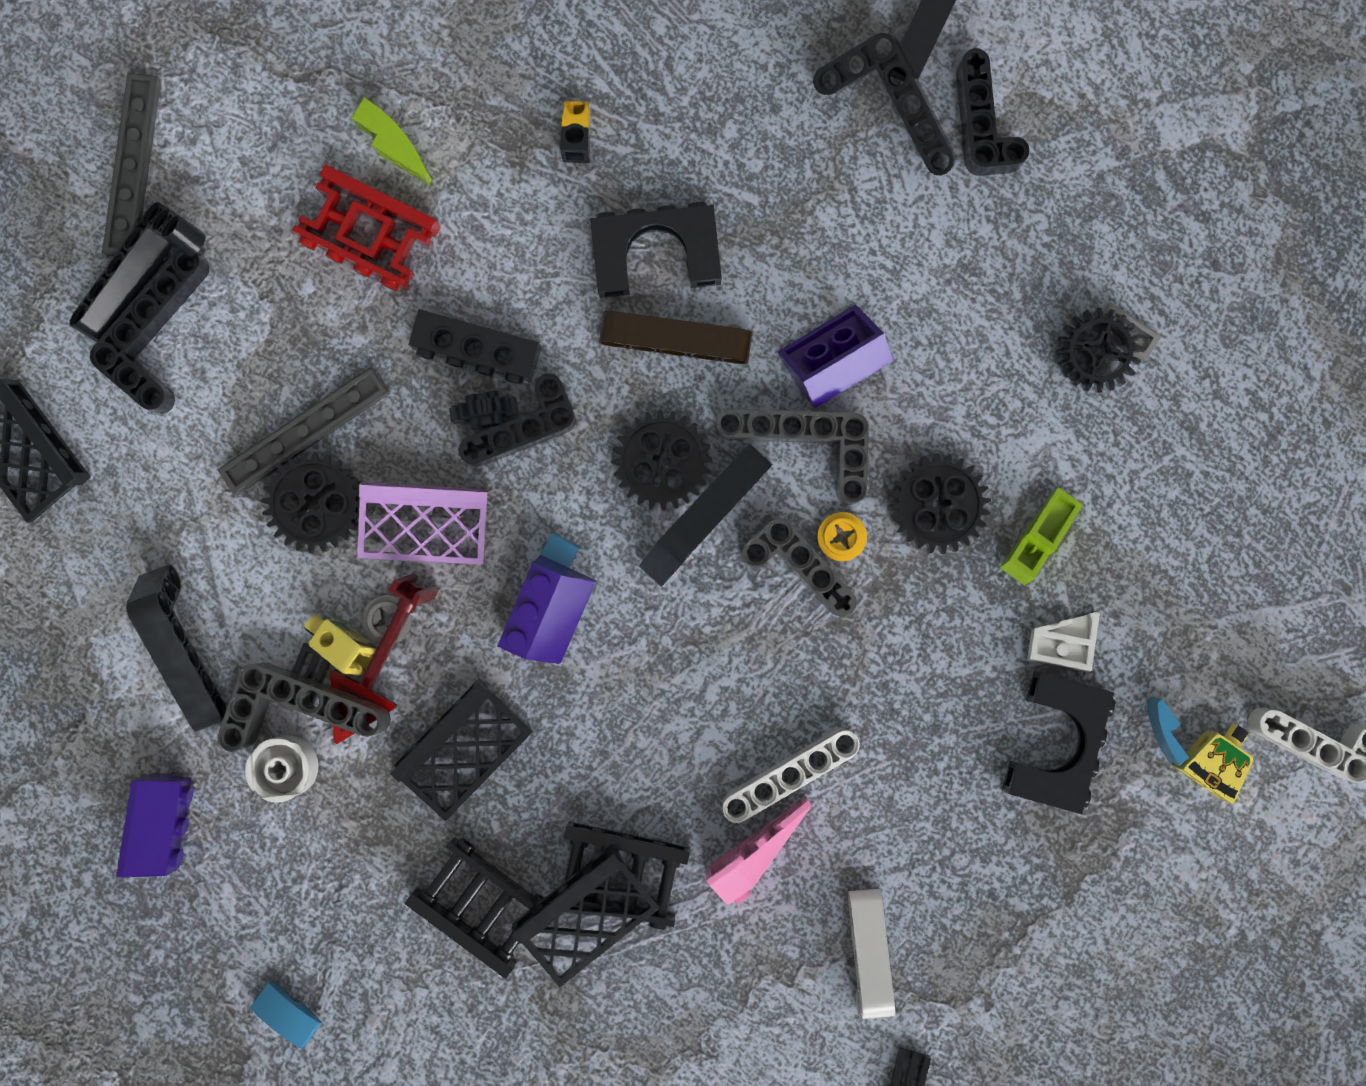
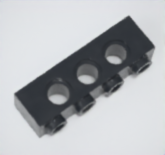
[408,309,542,385]

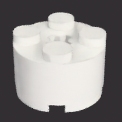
[245,735,318,802]

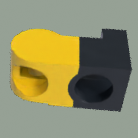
[560,101,590,163]

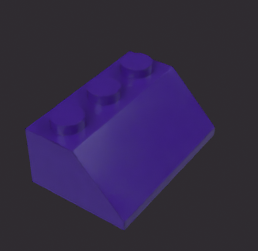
[777,305,894,408]
[497,555,597,664]
[116,772,194,878]

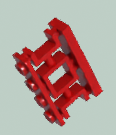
[292,164,441,292]

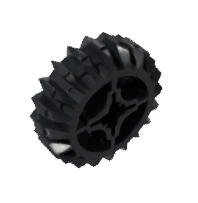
[1055,308,1143,393]

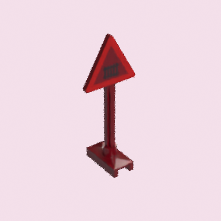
[330,573,440,744]

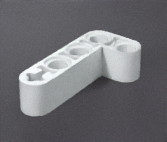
[1248,708,1366,783]
[848,889,895,1020]

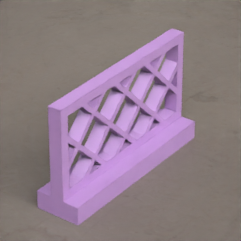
[357,481,487,565]

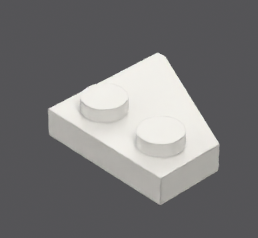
[1027,612,1100,673]

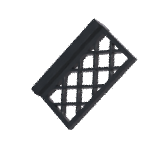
[0,379,91,523]
[390,678,533,821]
[512,845,660,987]

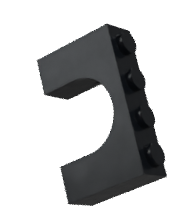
[590,202,722,298]
[1002,671,1115,814]

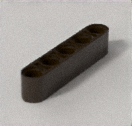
[599,311,753,364]

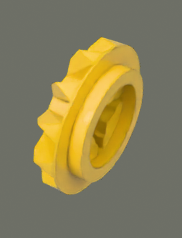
[817,512,867,562]

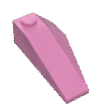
[705,796,812,905]

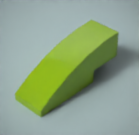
[351,97,432,185]
[999,487,1083,586]

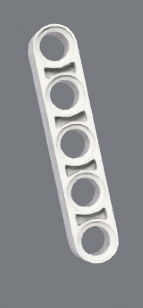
[722,728,860,823]

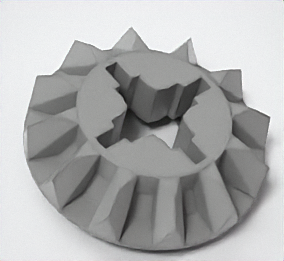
[362,595,413,644]

